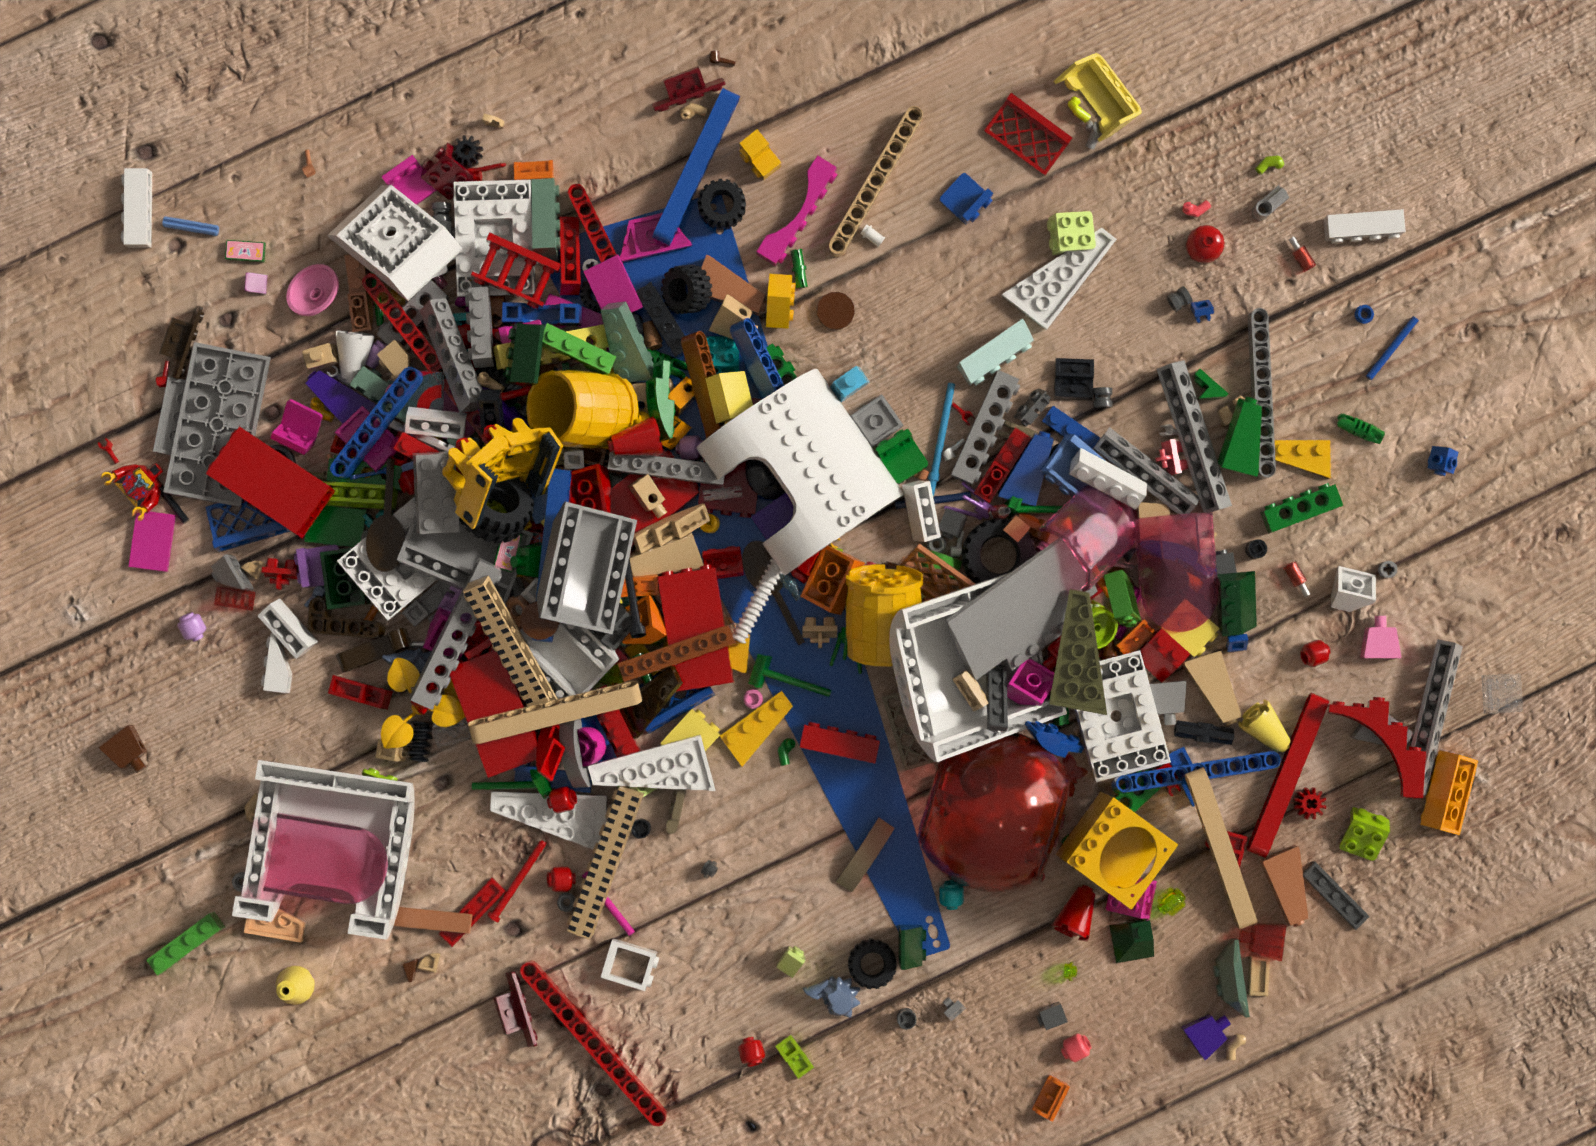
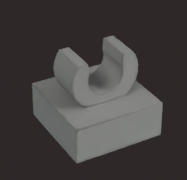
[943,997,966,1021]

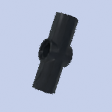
[1174,720,1234,745]

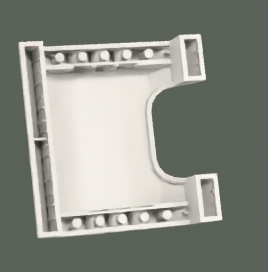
[696,369,904,576]
[232,760,415,940]

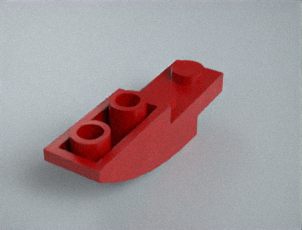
[974,427,1031,503]

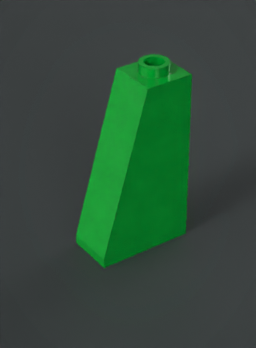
[1218,397,1262,477]

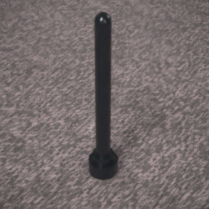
[625,557,646,638]

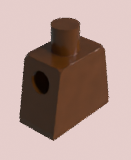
[99,725,147,773]

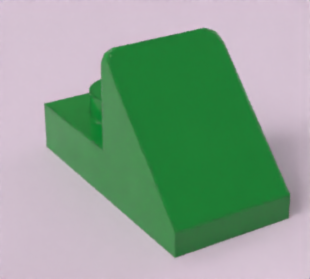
[1192,369,1229,400]

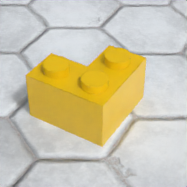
[739,129,781,180]
[766,274,796,329]

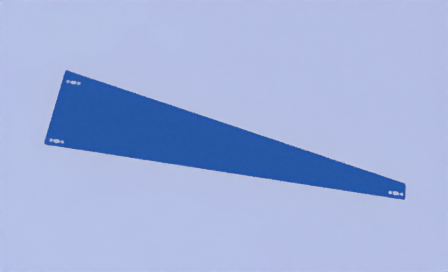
[550,195,950,956]

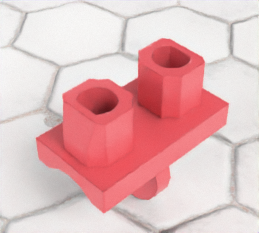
[1155,439,1188,475]

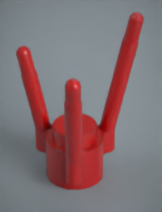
[466,163,506,181]

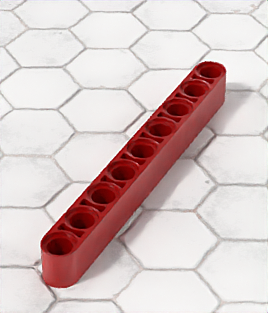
[1247,693,1329,858]

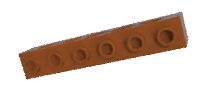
[618,625,736,682]

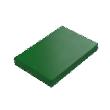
[304,506,367,547]

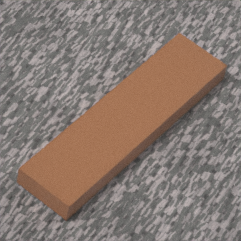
[394,907,473,934]

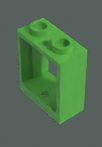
[1104,570,1142,628]

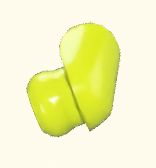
[1068,96,1091,123]

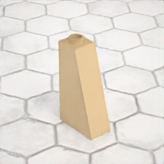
[629,532,703,576]
[1182,651,1242,725]

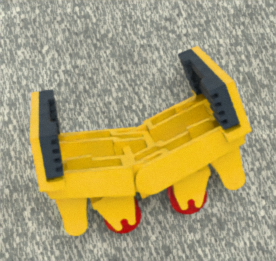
[442,418,563,529]

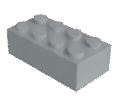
[413,452,459,534]

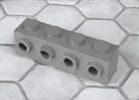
[465,286,494,368]

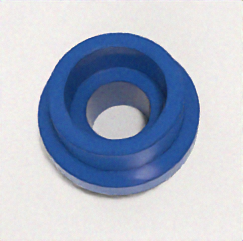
[1354,305,1374,324]

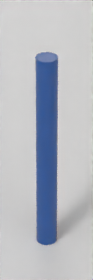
[1366,316,1419,380]

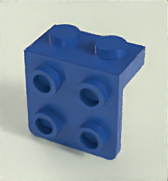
[940,173,993,225]

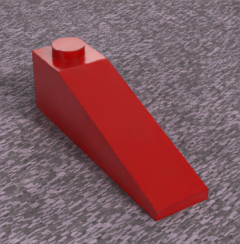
[559,217,581,295]

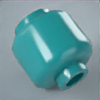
[939,880,964,910]

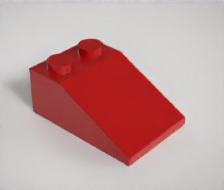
[569,464,611,513]

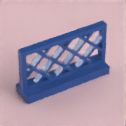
[205,499,291,552]
[639,669,715,734]

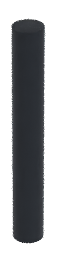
[157,478,190,524]

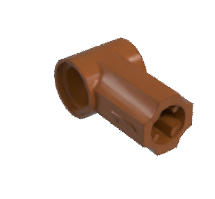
[1018,513,1055,543]

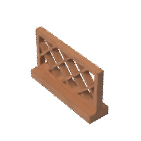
[898,543,975,599]

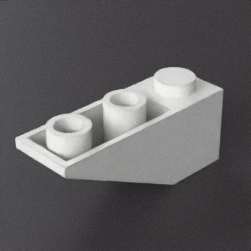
[261,633,292,693]

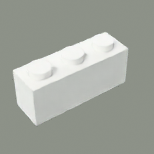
[405,407,467,439]
[902,480,941,542]
[258,599,318,659]

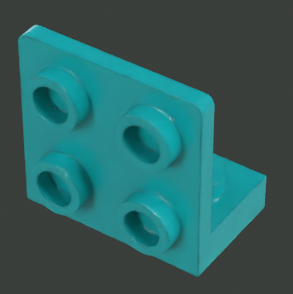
[706,336,739,374]

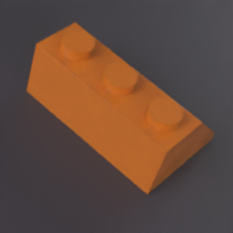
[800,546,865,615]

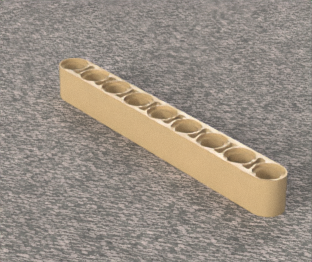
[829,106,923,257]
[468,681,642,744]
[1185,767,1258,930]

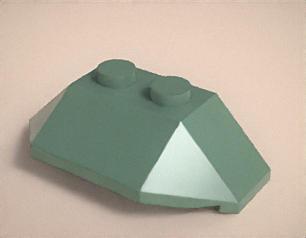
[1213,938,1250,1018]

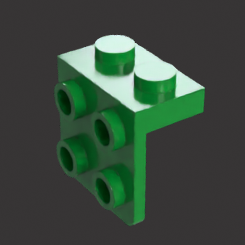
[876,429,928,484]

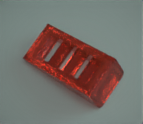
[214,586,256,611]

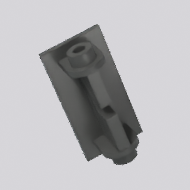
[1014,388,1051,427]

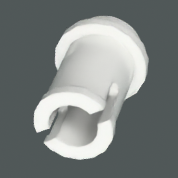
[860,225,885,247]

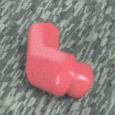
[1183,200,1211,217]

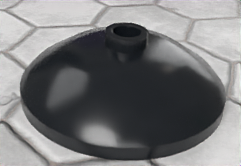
[745,459,786,499]

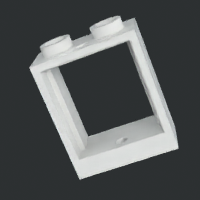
[600,938,659,991]

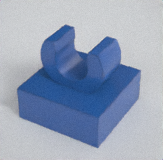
[1190,300,1214,323]
[1226,634,1248,652]

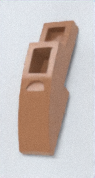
[344,254,373,332]

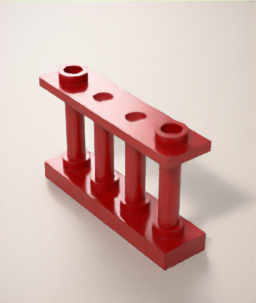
[471,232,561,309]

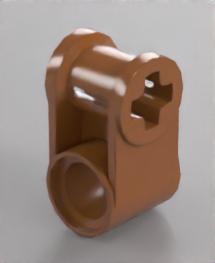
[490,295,506,329]

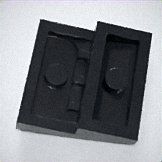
[1054,358,1094,401]

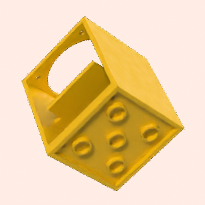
[1055,792,1178,910]

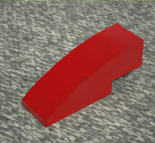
[328,675,393,710]
[536,724,565,782]

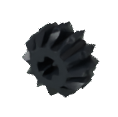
[452,135,484,168]

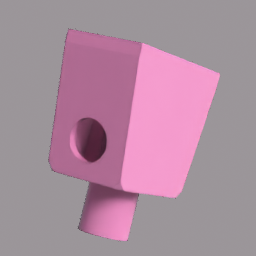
[1360,616,1401,658]

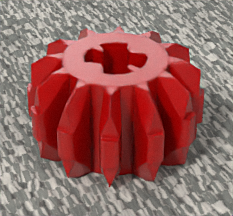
[1293,787,1326,820]

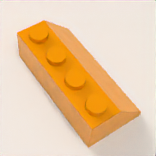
[1420,750,1478,835]

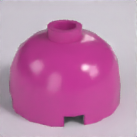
[577,727,606,767]

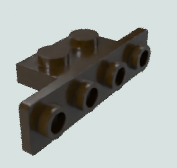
[159,306,204,380]

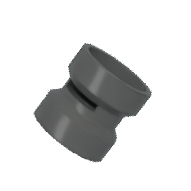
[432,202,451,221]
[1166,286,1193,312]
[1093,387,1113,408]
[897,1008,917,1030]

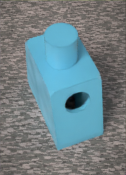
[830,366,870,402]

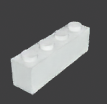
[121,168,152,248]
[1324,209,1406,244]
[1069,448,1147,509]

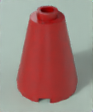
[607,417,663,456]
[1052,885,1096,942]

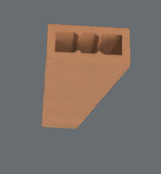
[701,255,767,316]
[1259,845,1308,927]

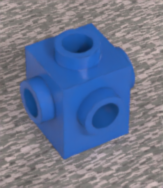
[1427,446,1459,476]

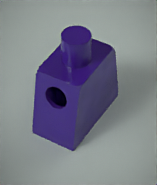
[1181,1014,1231,1060]

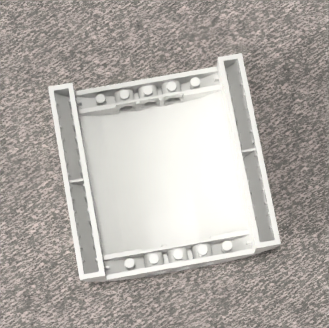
[889,572,1067,762]

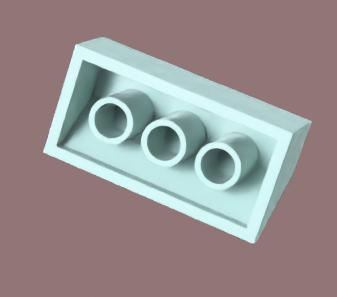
[957,319,1034,386]

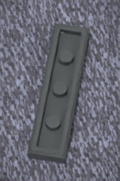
[986,665,1008,732]
[1303,861,1370,930]

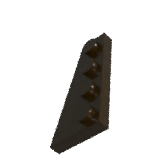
[619,666,683,739]

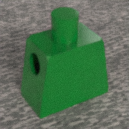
[510,542,542,578]

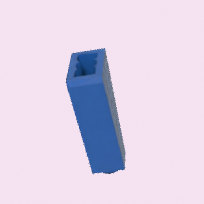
[998,431,1054,506]

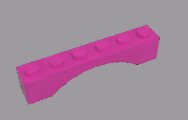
[756,155,838,267]

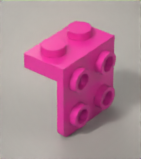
[270,399,322,455]

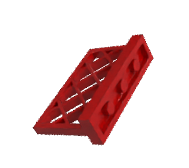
[984,93,1073,176]

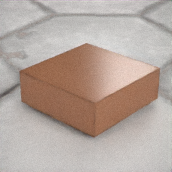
[1003,515,1030,543]

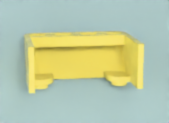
[1054,53,1142,142]

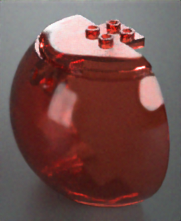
[918,733,1070,892]

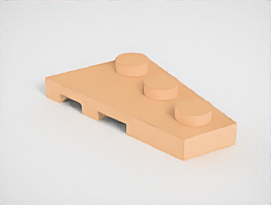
[244,909,306,942]

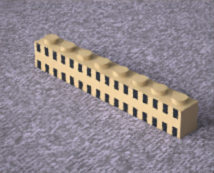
[463,575,558,706]
[567,786,644,940]

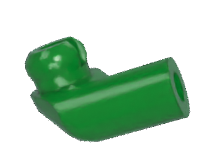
[777,738,796,766]

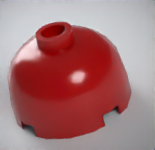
[1185,225,1225,264]

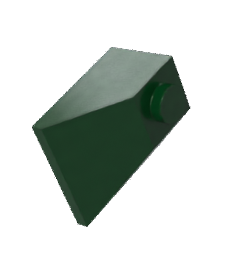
[1109,919,1154,963]

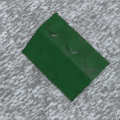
[504,324,545,387]
[320,547,371,610]
[1216,571,1257,636]

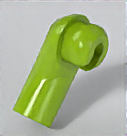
[1255,155,1284,175]

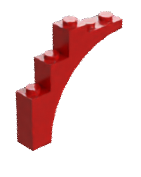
[1327,697,1426,799]

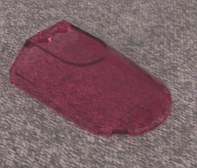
[1039,484,1139,591]
[1134,513,1218,632]
[263,812,388,904]

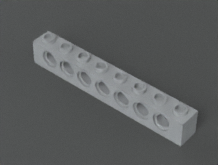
[1157,360,1232,515]
[410,557,502,710]
[1400,639,1463,796]

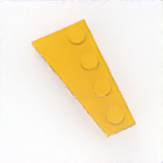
[720,691,793,767]

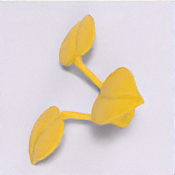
[381,657,465,749]

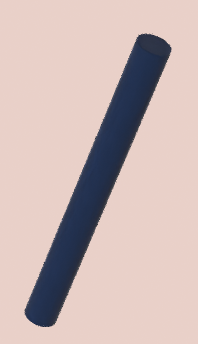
[895,492,971,509]

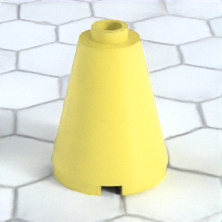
[1238,700,1291,753]
[275,966,315,1005]

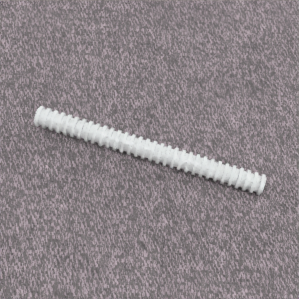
[733,559,783,644]

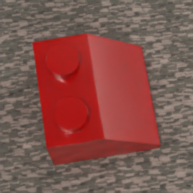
[1139,628,1190,683]

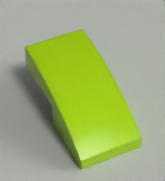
[775,1035,815,1079]

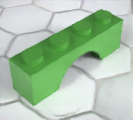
[542,323,616,375]
[146,911,225,976]

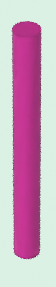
[582,872,635,936]

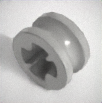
[1378,561,1397,578]

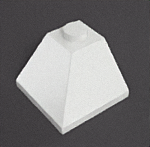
[1331,566,1376,612]

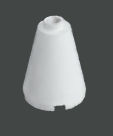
[335,331,374,383]

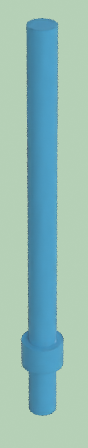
[928,383,955,496]

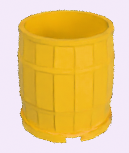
[526,370,639,450]
[846,564,923,667]

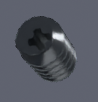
[405,721,434,762]

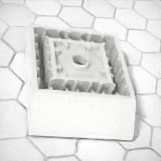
[454,180,535,297]
[328,185,462,301]
[337,497,436,621]
[1074,650,1171,782]

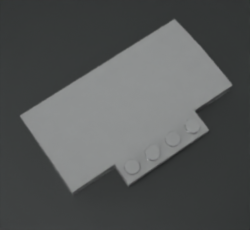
[153,342,271,507]
[945,531,1098,680]

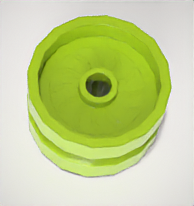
[1091,600,1118,649]

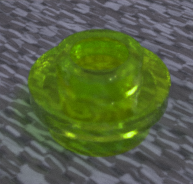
[1064,962,1077,981]

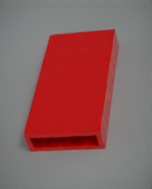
[206,426,335,538]
[610,448,699,549]
[658,565,734,692]
[450,647,539,778]

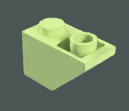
[776,946,805,978]

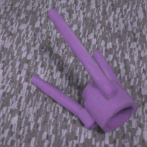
[944,482,994,520]

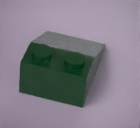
[898,925,926,970]

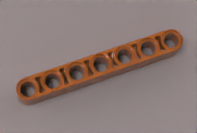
[681,331,725,438]

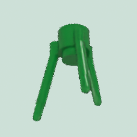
[829,627,862,674]

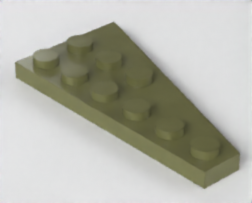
[1049,589,1107,715]

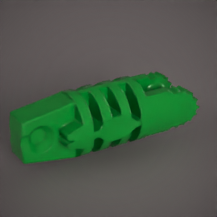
[647,349,688,379]
[1337,413,1385,444]

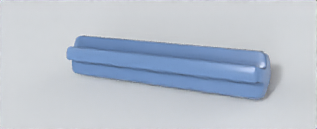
[162,216,219,236]

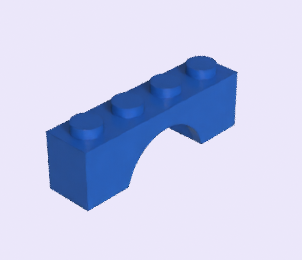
[502,302,582,326]

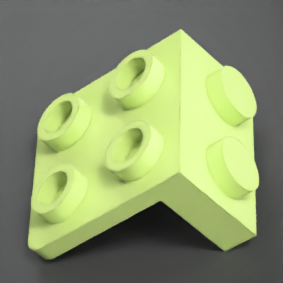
[1047,211,1096,255]

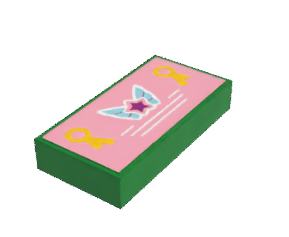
[225,240,266,262]
[493,535,522,573]

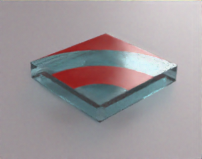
[404,371,444,411]

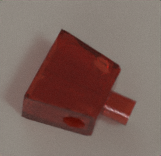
[1239,923,1287,961]

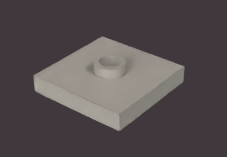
[850,394,904,448]

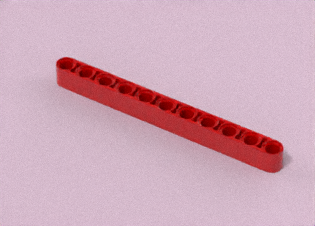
[362,274,482,439]
[520,960,667,1126]

